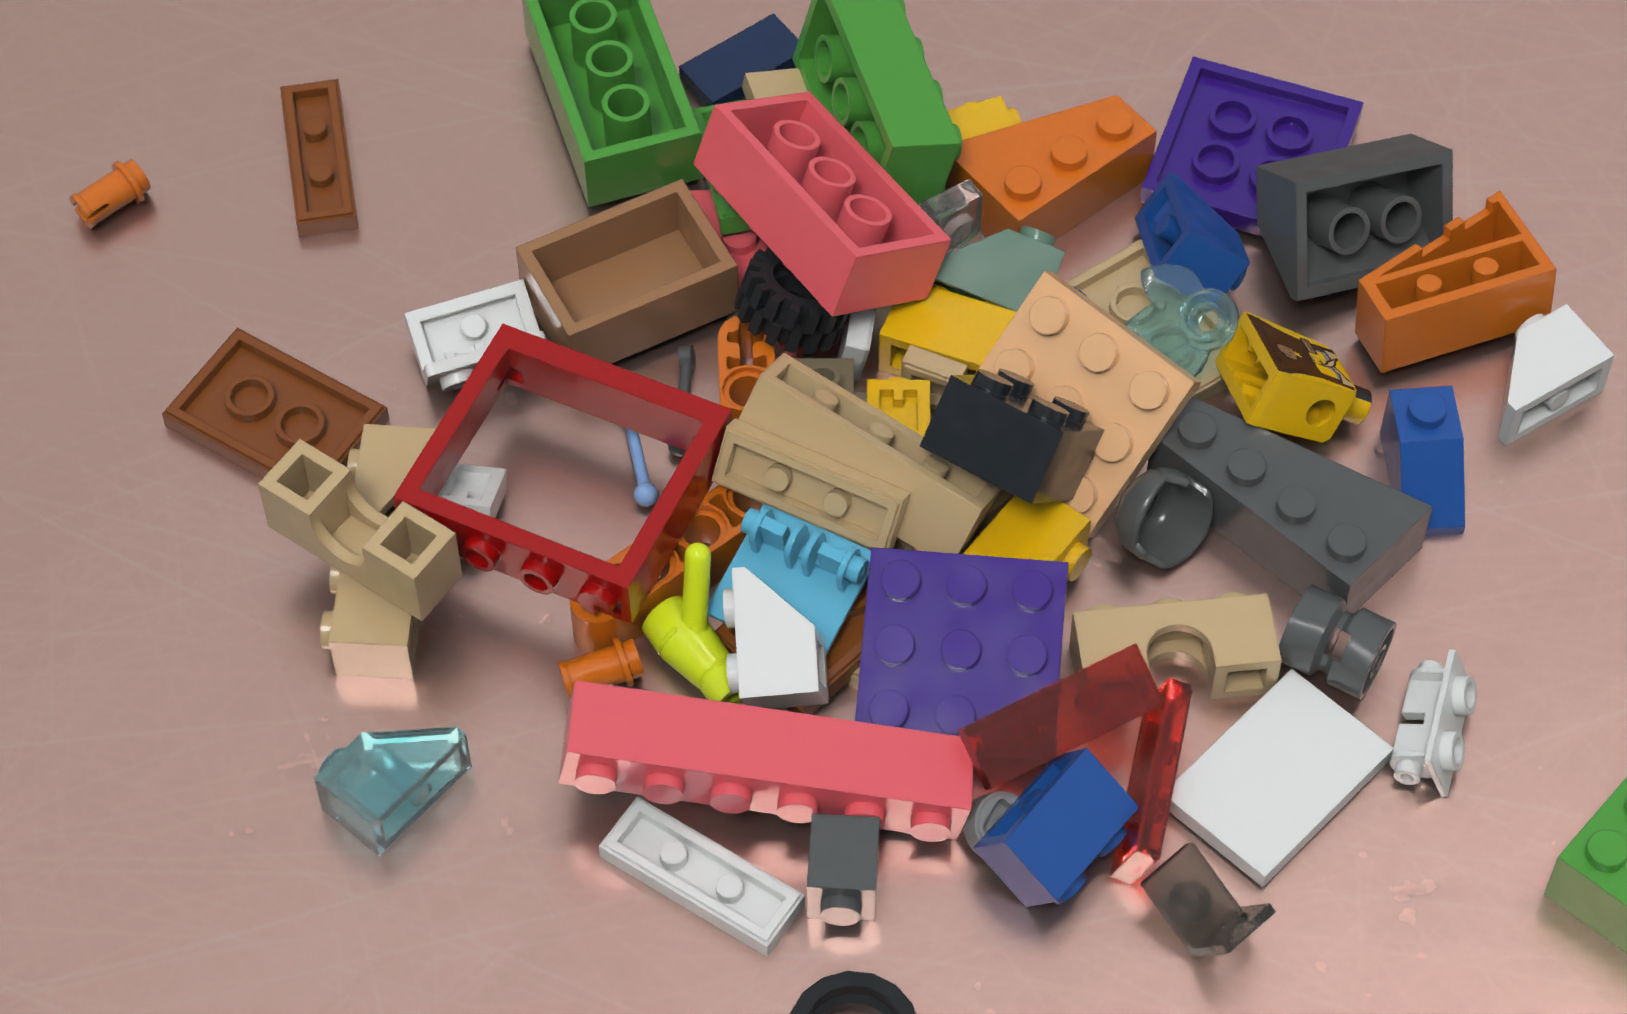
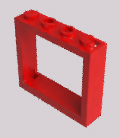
[393,323,733,624]

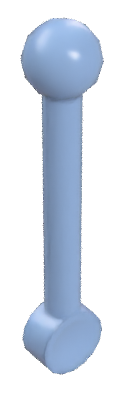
[625,428,659,507]

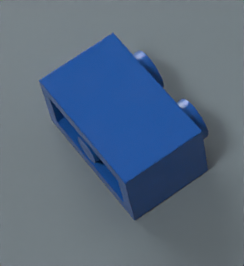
[973,748,1139,907]

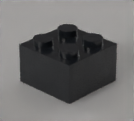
[920,369,1104,504]

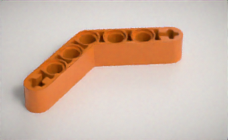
[569,316,775,653]

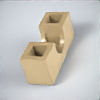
[258,439,462,621]
[1069,592,1282,712]

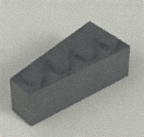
[1147,397,1433,613]

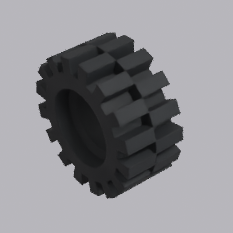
[734,246,850,354]

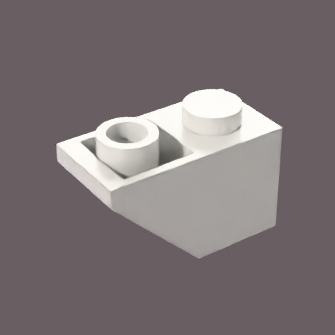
[723,567,829,709]

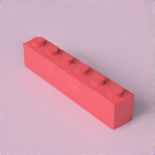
[559,680,974,842]

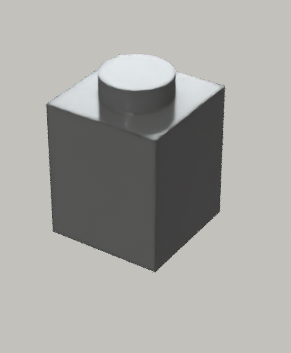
[807,814,880,926]

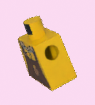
[1214,311,1372,443]

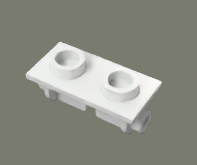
[1390,649,1477,797]

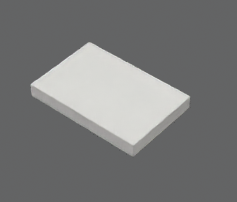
[1160,669,1394,888]

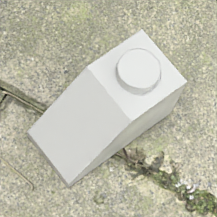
[1498,304,1614,446]

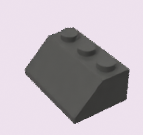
[1256,134,1453,301]

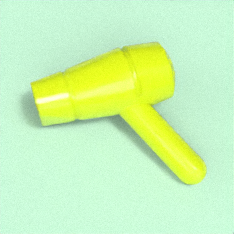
[642,542,742,704]

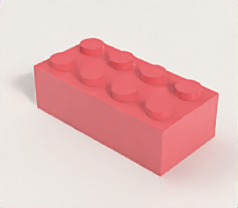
[693,91,952,317]

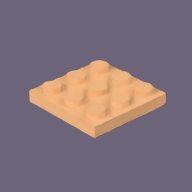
[979,271,1202,538]

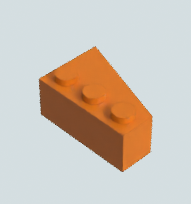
[944,95,1157,239]
[1355,190,1557,373]

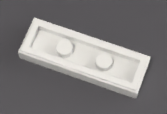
[599,796,805,957]

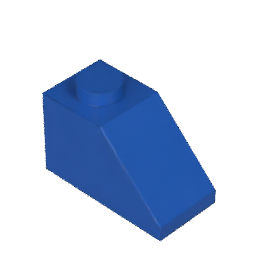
[1134,172,1250,309]
[1380,386,1465,536]

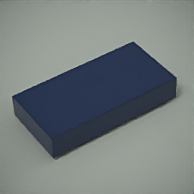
[679,13,799,106]

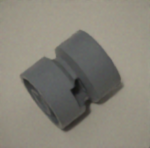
[1279,584,1397,700]

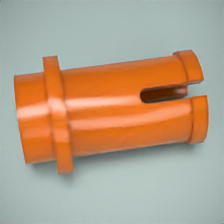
[69,159,151,229]
[557,636,645,699]

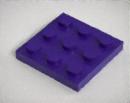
[1140,56,1364,236]
[855,547,1068,762]

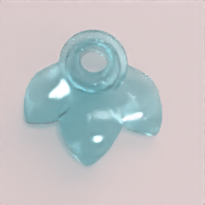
[1125,264,1239,377]

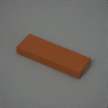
[280,79,359,237]

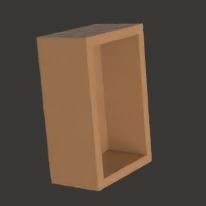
[516,179,738,364]

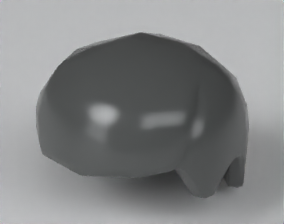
[1114,466,1214,569]

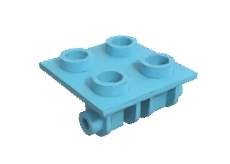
[708,504,871,655]

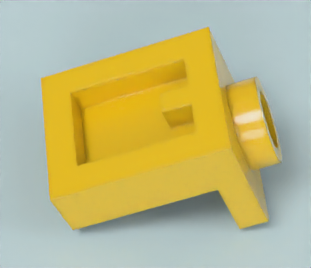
[867,377,930,437]

